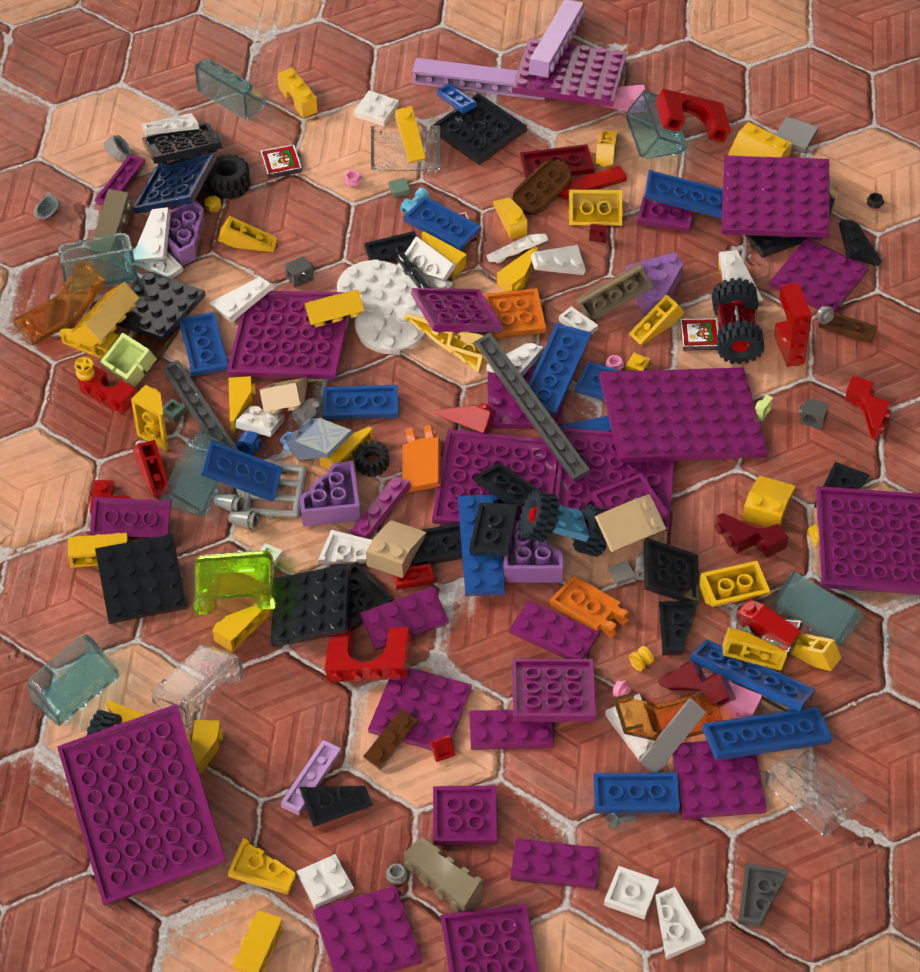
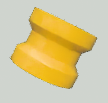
[75,357,95,381]
[629,646,654,671]

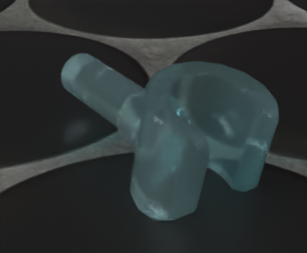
[606,813,636,830]

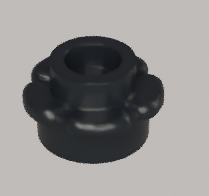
[867,193,884,209]

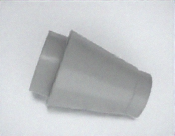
[214,494,244,512]
[229,511,259,530]

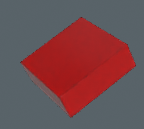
[429,735,456,762]

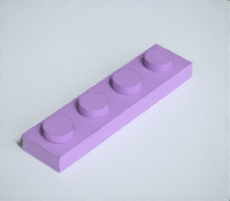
[281,740,341,816]

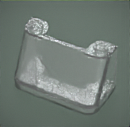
[371,126,440,173]
[151,643,244,729]

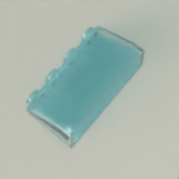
[194,59,266,120]
[626,90,688,159]
[58,233,138,294]
[160,430,231,516]
[771,570,865,646]
[27,634,119,726]

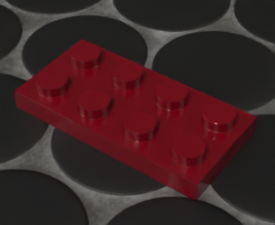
[520,144,594,179]

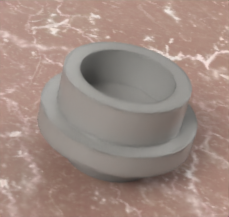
[817,306,834,324]
[386,864,407,885]

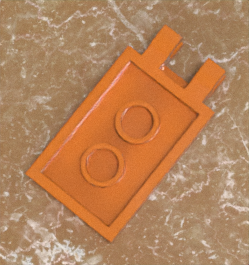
[402,424,441,494]
[549,575,629,639]

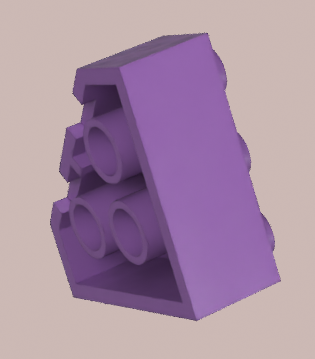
[167,200,205,266]
[626,252,683,316]
[300,461,360,527]
[503,521,563,583]

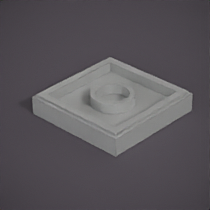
[776,116,818,153]

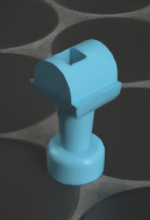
[400,188,430,214]

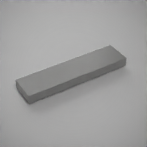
[639,699,706,773]

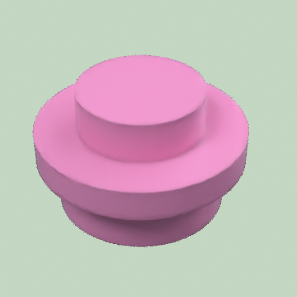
[344,170,361,186]
[606,355,624,371]
[613,680,631,701]

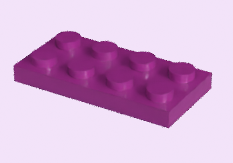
[90,497,171,539]
[360,586,449,651]
[509,600,599,659]
[470,710,553,750]
[511,839,600,889]

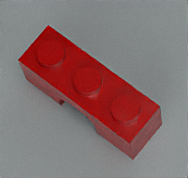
[78,365,136,414]

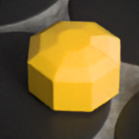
[204,196,221,213]

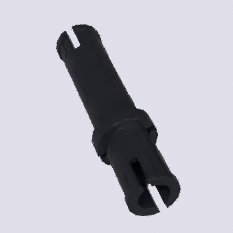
[396,253,431,288]

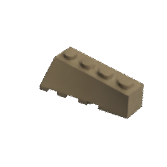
[404,837,482,913]

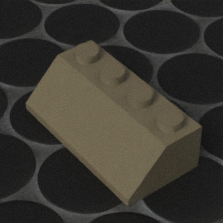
[577,262,654,321]

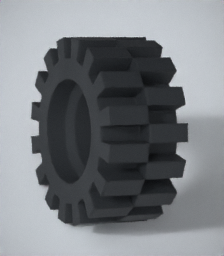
[355,441,389,477]

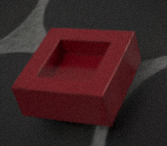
[589,224,608,243]

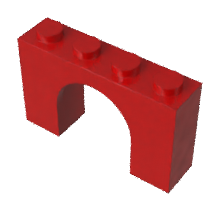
[655,89,731,142]
[774,282,812,367]
[324,627,412,682]

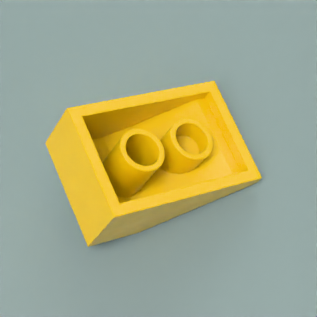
[742,475,796,527]

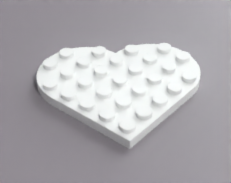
[337,259,453,354]

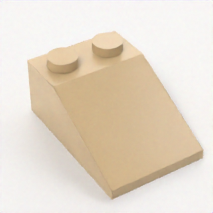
[260,378,308,414]
[595,494,666,552]
[366,520,426,578]

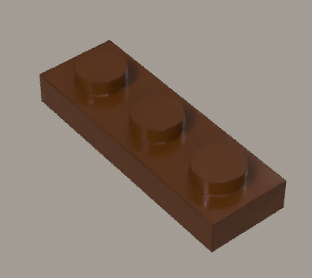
[819,313,877,343]
[363,709,419,770]

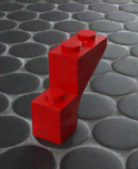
[845,376,892,440]

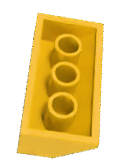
[66,282,139,347]

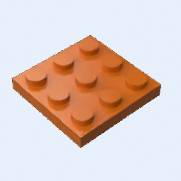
[484,288,546,339]

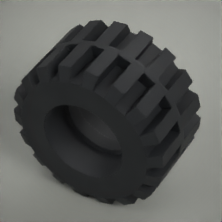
[206,154,250,200]

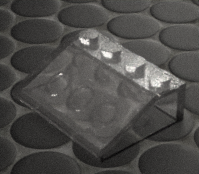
[764,747,869,837]

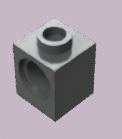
[285,256,314,288]
[798,398,829,430]

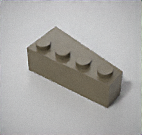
[90,189,134,262]

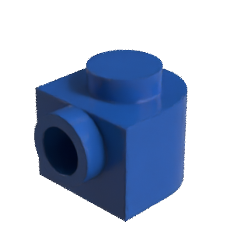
[236,431,263,456]

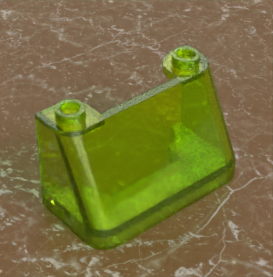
[194,550,276,615]

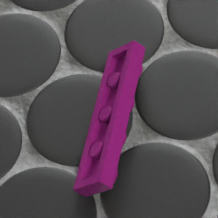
[95,154,145,206]
[351,476,411,539]

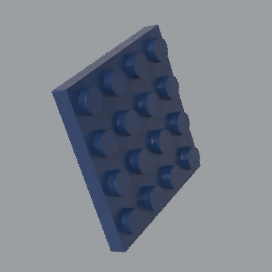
[132,153,217,214]

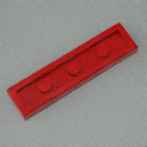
[560,166,627,200]

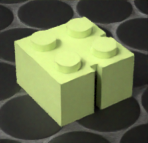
[100,333,157,388]

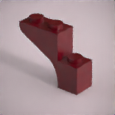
[715,513,788,558]
[658,662,736,708]

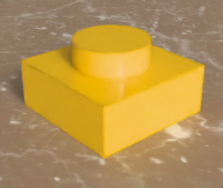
[625,353,650,371]

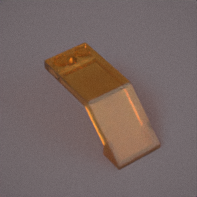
[13,259,106,345]
[613,693,723,741]

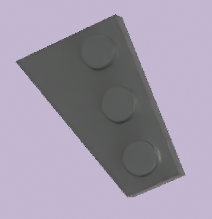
[738,863,788,927]

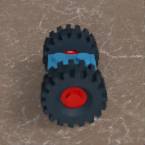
[519,490,608,557]

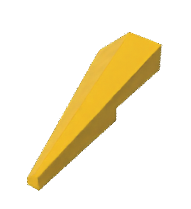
[404,313,495,372]

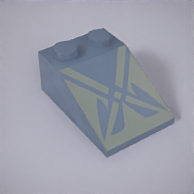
[286,418,353,460]

